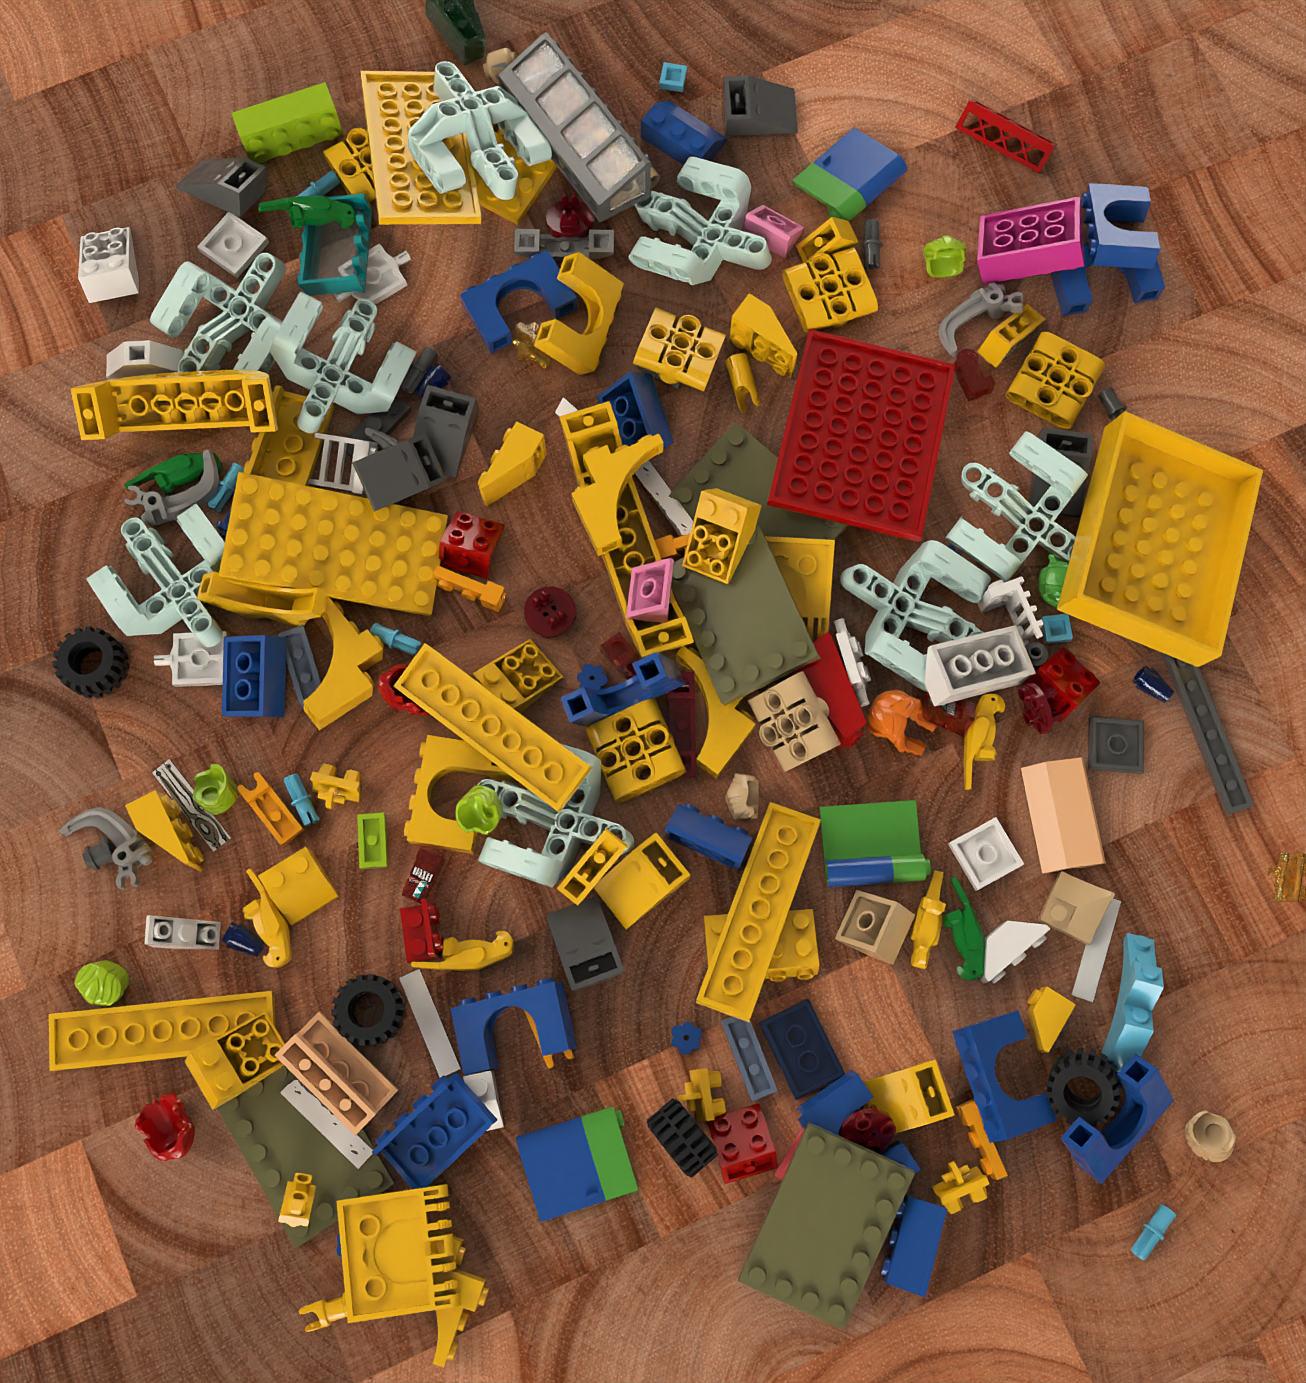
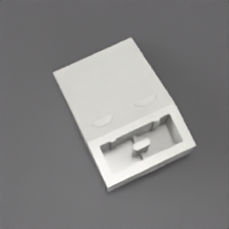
[78,227,139,303]

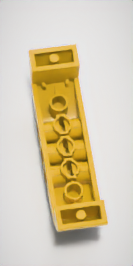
[71,370,278,440]

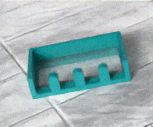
[297,194,373,296]

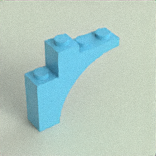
[1101,933,1164,1072]

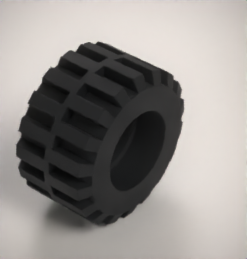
[52,627,129,698]
[331,974,406,1046]
[1046,1048,1122,1127]
[646,1098,718,1178]

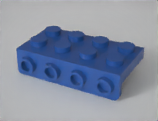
[372,1073,498,1189]

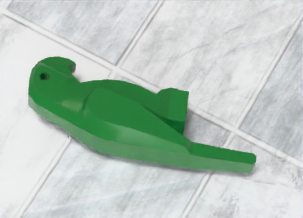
[258,195,356,229]
[124,452,223,495]
[942,877,985,981]

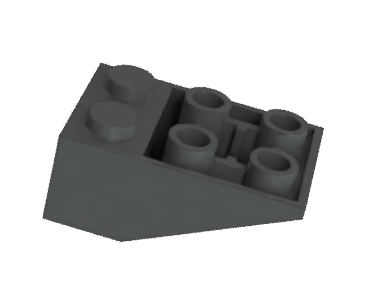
[722,75,798,137]
[176,157,267,217]
[413,385,479,479]
[1029,427,1094,517]
[352,433,447,511]
[546,896,625,993]

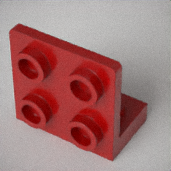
[439,511,505,579]
[1022,647,1100,723]
[400,898,444,964]
[707,1103,778,1184]

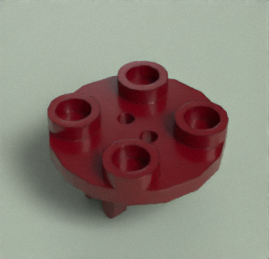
[545,193,595,238]
[524,586,576,639]
[1018,682,1062,734]
[839,1104,896,1154]

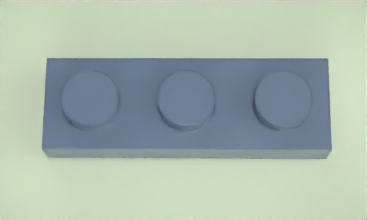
[278,626,322,708]
[720,1017,778,1101]

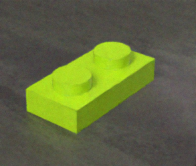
[357,812,388,870]

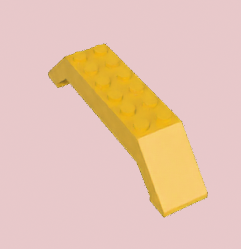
[559,401,694,658]

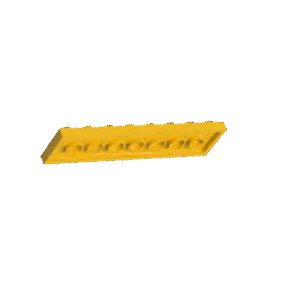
[394,643,593,812]
[696,802,821,1022]
[49,991,276,1071]

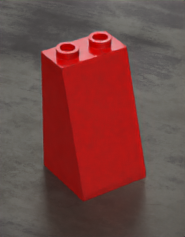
[783,632,867,750]

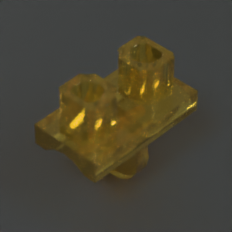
[512,322,552,369]
[1267,852,1306,902]

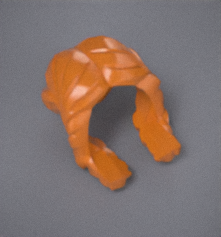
[867,689,940,756]

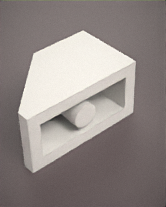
[463,1071,504,1131]

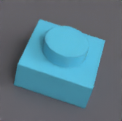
[659,62,687,92]
[1040,614,1073,644]

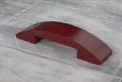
[668,671,697,778]

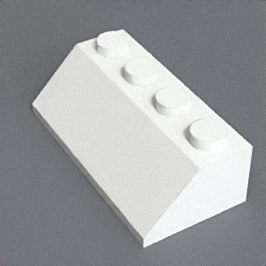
[924,625,1036,707]

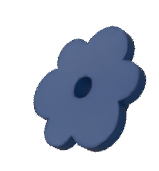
[577,664,608,690]
[671,1022,702,1055]

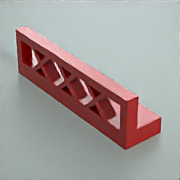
[955,99,1058,173]

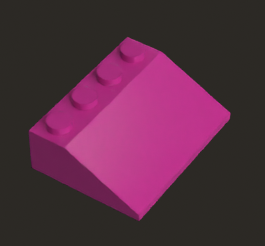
[977,196,1084,284]

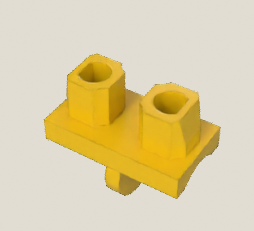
[310,763,361,809]
[678,1068,726,1122]
[931,1161,989,1214]
[278,1173,316,1227]

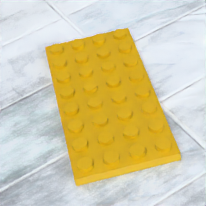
[360,71,481,225]
[219,472,448,616]

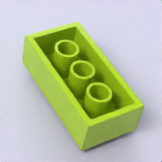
[231,82,344,163]

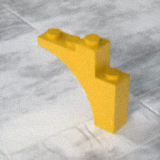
[571,434,663,556]
[197,571,327,627]
[303,597,384,731]
[676,646,756,779]
[429,1230,489,1367]

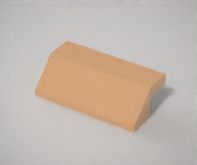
[1021,757,1106,873]
[275,1011,399,1135]

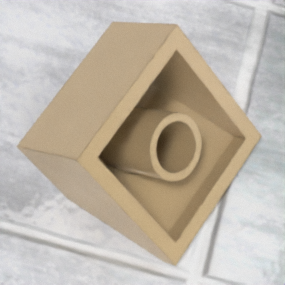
[835,890,915,965]

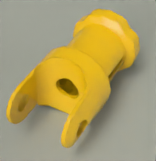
[298,1292,347,1332]

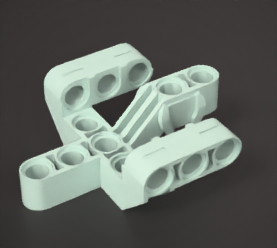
[408,61,552,200]
[628,157,772,285]
[150,253,285,374]
[269,291,417,433]
[945,431,1088,582]
[86,504,225,647]
[840,540,991,692]
[477,744,634,888]

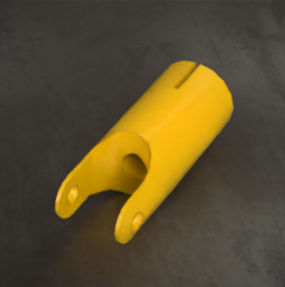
[725,353,761,414]

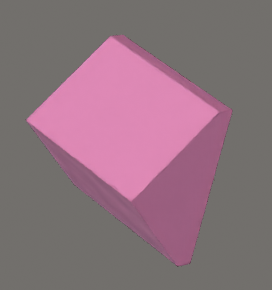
[744,205,805,258]
[626,558,674,623]

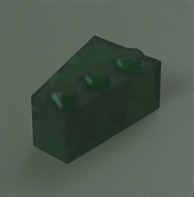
[425,0,485,66]

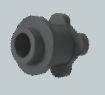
[1025,642,1048,672]
[82,836,114,871]

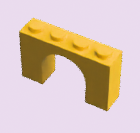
[534,252,624,375]
[404,735,488,854]

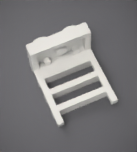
[308,432,378,494]
[978,576,1043,646]

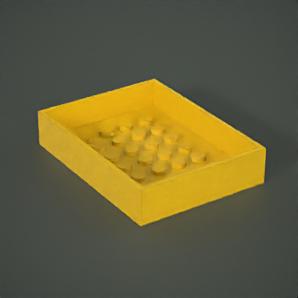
[1057,411,1263,667]

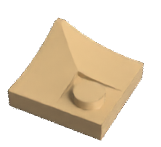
[1038,871,1115,945]

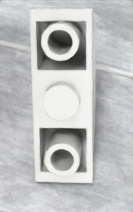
[106,340,184,380]
[144,915,221,950]
[980,921,1050,984]

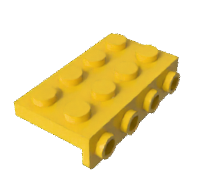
[244,385,335,486]
[704,909,819,981]

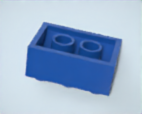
[641,101,728,165]
[597,371,674,449]
[222,635,286,717]
[664,803,752,871]
[880,1195,947,1297]

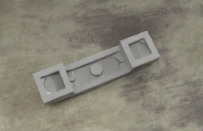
[514,229,614,262]

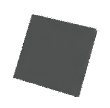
[1088,716,1144,774]

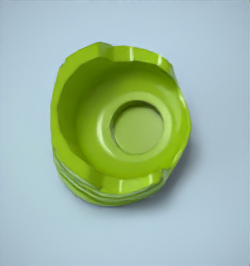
[922,235,966,278]
[193,764,239,815]
[455,785,503,835]
[75,960,129,1006]

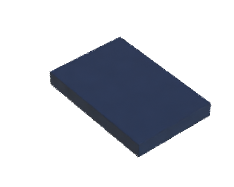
[759,999,845,1100]

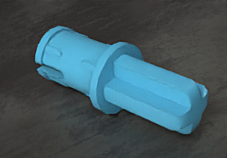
[295,171,340,197]
[208,462,244,512]
[370,622,421,656]
[284,773,320,827]
[1131,1204,1177,1260]

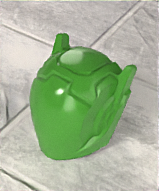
[1038,554,1069,608]

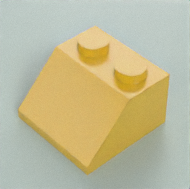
[258,847,339,926]

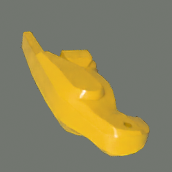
[963,693,1005,790]
[243,869,292,968]
[910,870,946,970]
[411,931,514,971]

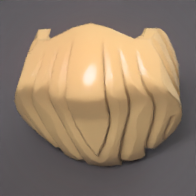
[725,773,759,820]
[1185,1110,1236,1162]

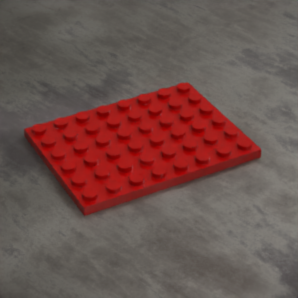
[767,329,956,542]

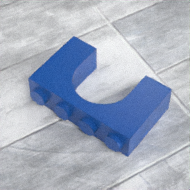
[1081,183,1161,269]
[1050,243,1165,316]
[460,250,578,354]
[560,652,685,727]
[450,977,577,1075]
[952,1010,1057,1143]
[1061,1054,1174,1184]
[796,1070,921,1174]

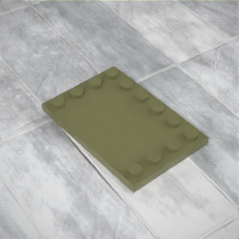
[669,422,848,540]
[671,521,821,706]
[217,1065,396,1248]
[738,1122,915,1330]

